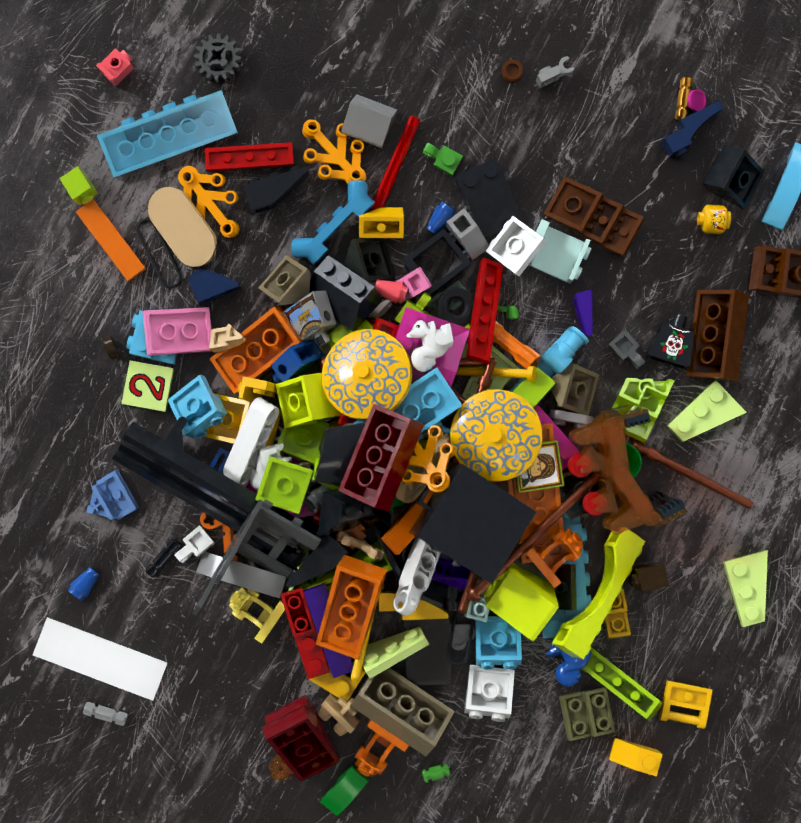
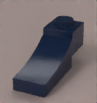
[661,101,724,158]

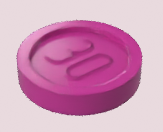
[687,89,706,112]

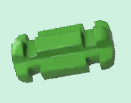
[422,763,450,783]

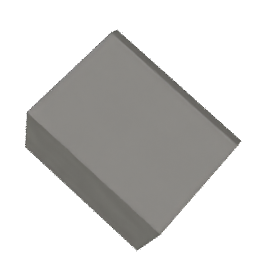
[341,94,397,148]

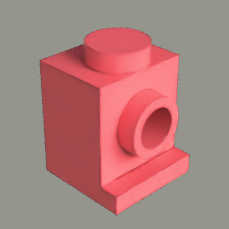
[96,48,134,87]

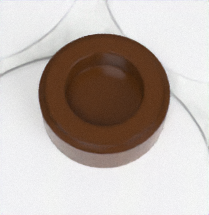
[501,59,523,83]

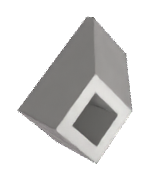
[446,209,489,261]

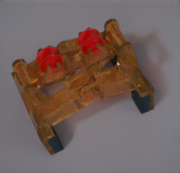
[568,404,687,534]

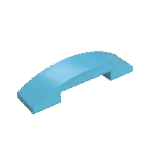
[761,142,801,231]

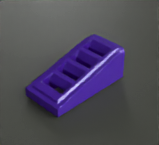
[572,289,593,338]
[431,558,470,591]

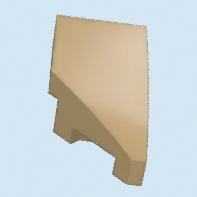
[209,324,245,353]

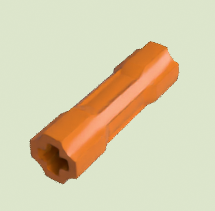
[493,321,541,369]

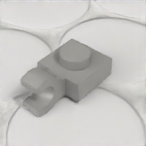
[536,56,574,89]

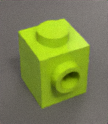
[59,166,98,205]

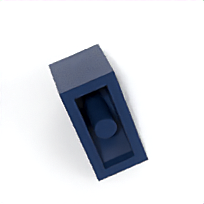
[188,269,241,306]

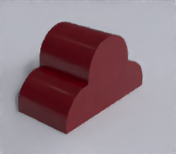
[263,695,340,782]

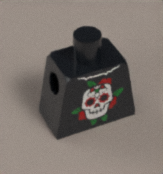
[645,314,694,369]

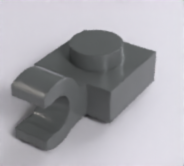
[608,330,645,369]

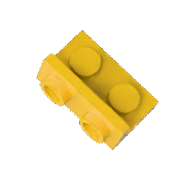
[238,377,277,402]

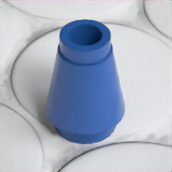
[426,202,456,235]
[68,567,99,601]

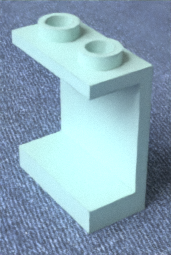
[528,219,591,284]

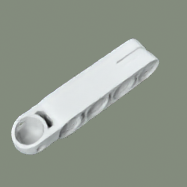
[219,397,279,502]
[393,537,441,616]

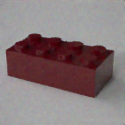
[338,404,424,511]

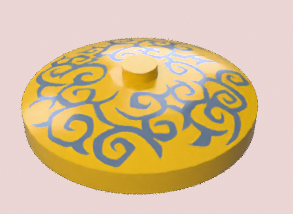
[322,329,412,421]
[450,389,543,481]

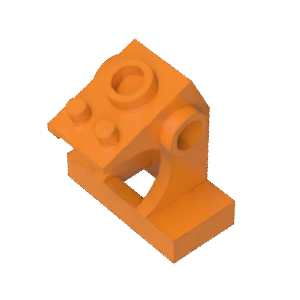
[525,528,583,588]
[354,719,409,777]

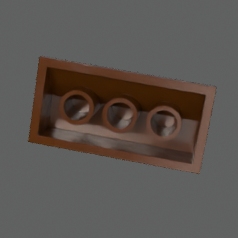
[686,289,749,382]

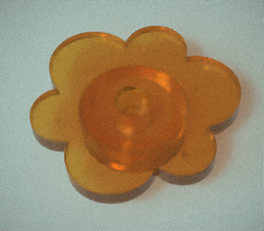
[268,755,293,780]

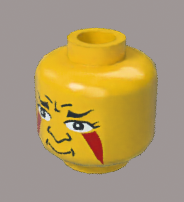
[697,205,731,234]

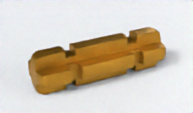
[675,77,693,120]

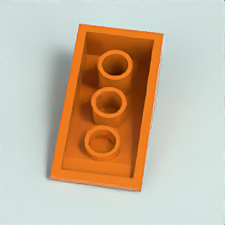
[210,306,306,394]
[316,555,387,660]

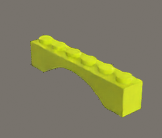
[552,527,645,659]

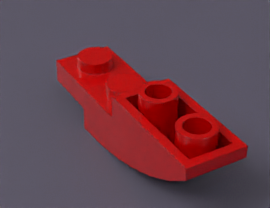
[280,587,330,679]

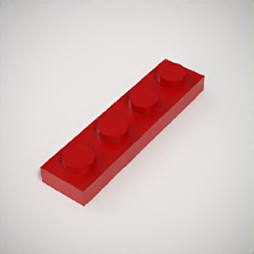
[205,142,294,172]

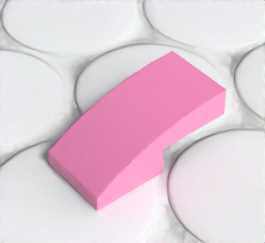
[396,267,432,304]

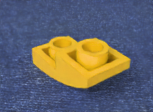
[605,589,631,639]

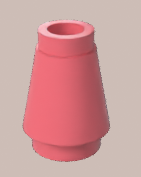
[375,279,407,304]

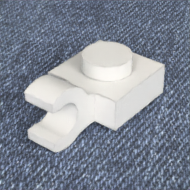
[175,525,215,563]

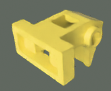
[229,587,285,644]

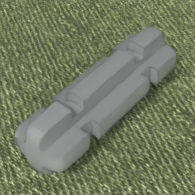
[83,702,128,726]

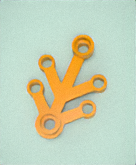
[302,120,366,184]
[178,166,240,238]
[402,425,455,493]

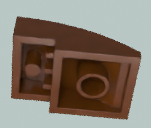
[749,245,801,298]

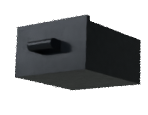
[409,462,536,584]

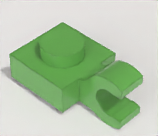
[423,143,463,176]

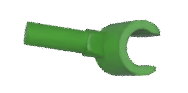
[497,305,519,320]

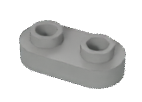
[549,409,594,430]

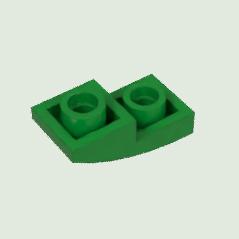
[320,765,369,816]

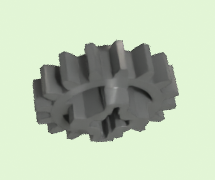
[194,34,242,83]

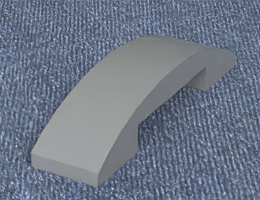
[196,552,287,599]

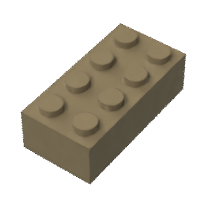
[350,668,455,756]

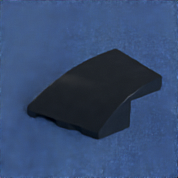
[314,422,366,486]

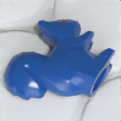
[546,639,593,687]

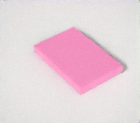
[142,307,212,356]

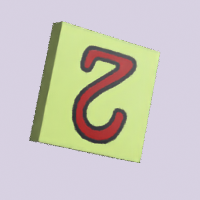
[122,361,174,412]

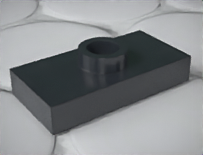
[554,564,577,610]

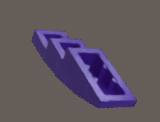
[303,583,353,678]

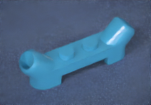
[291,181,375,266]

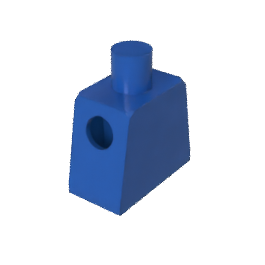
[272,339,325,383]

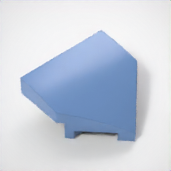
[87,470,140,520]

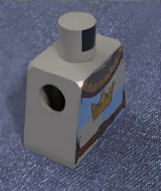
[283,290,336,348]

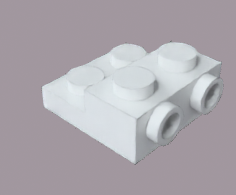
[486,216,546,276]
[464,665,515,722]

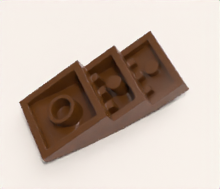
[544,176,645,258]

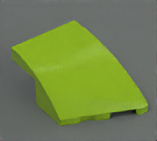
[604,378,675,443]

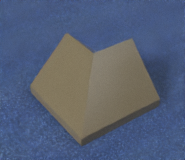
[259,255,312,305]
[551,363,599,416]

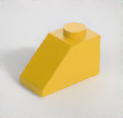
[359,207,404,238]
[609,738,663,776]

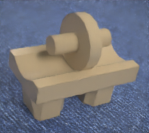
[318,693,361,736]

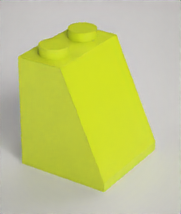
[275,373,341,428]
[483,563,559,641]

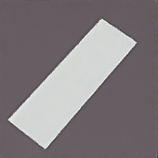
[33,617,167,701]

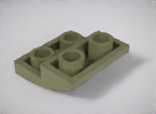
[559,687,615,741]

